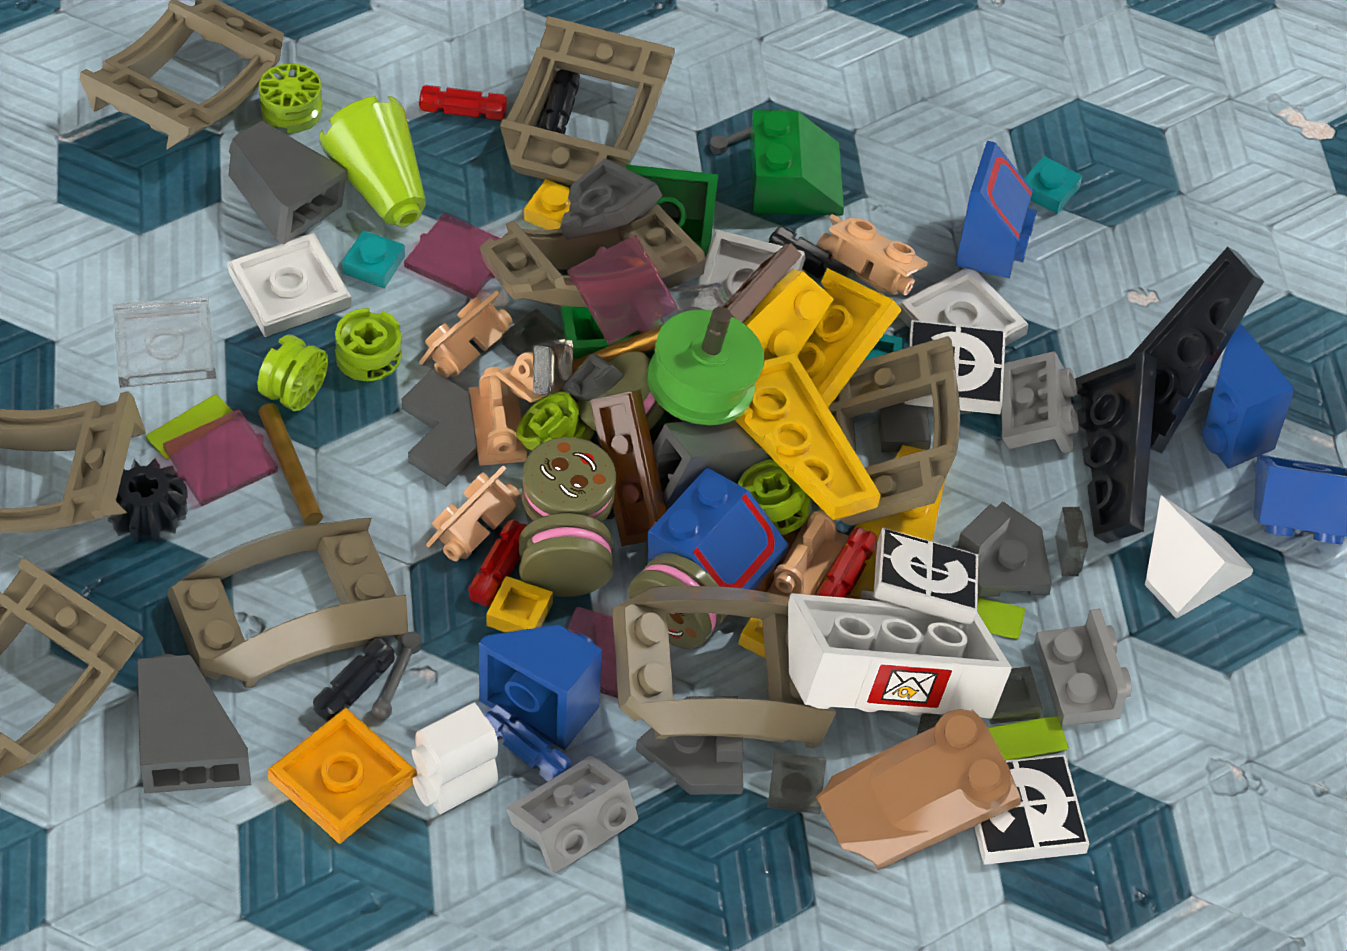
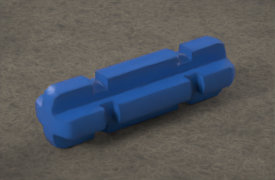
[485,704,571,781]

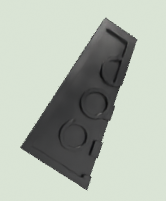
[1129,246,1264,454]
[1075,352,1157,544]

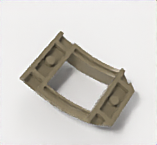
[79,0,284,150]
[500,16,675,187]
[479,204,706,307]
[828,336,960,526]
[0,391,146,533]
[167,518,408,688]
[0,557,143,777]
[612,586,837,749]

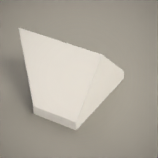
[1145,495,1253,619]

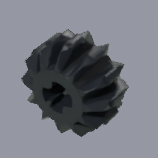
[107,458,188,543]

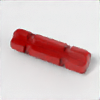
[419,85,507,121]
[469,520,527,607]
[816,527,877,598]

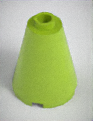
[319,96,426,227]

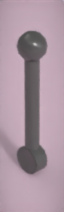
[710,109,787,154]
[372,632,422,720]

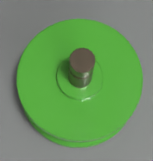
[647,307,764,425]

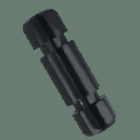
[540,69,580,134]
[769,226,852,279]
[313,638,395,722]

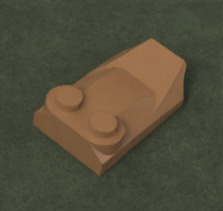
[815,709,1021,870]

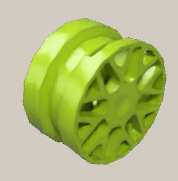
[259,63,323,133]
[335,308,402,382]
[257,334,328,411]
[516,392,594,450]
[738,459,812,535]

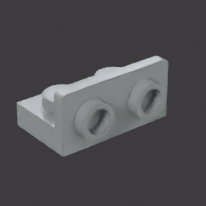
[1002,351,1078,454]
[1034,608,1132,727]
[506,755,638,873]

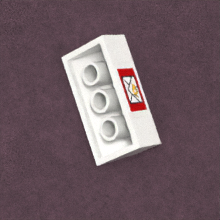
[788,593,1012,718]

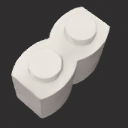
[412,702,498,815]

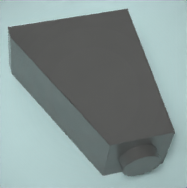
[228,121,347,244]
[653,420,772,511]
[138,654,251,794]

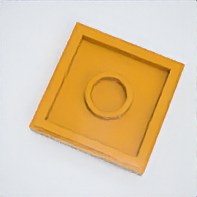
[267,707,417,844]

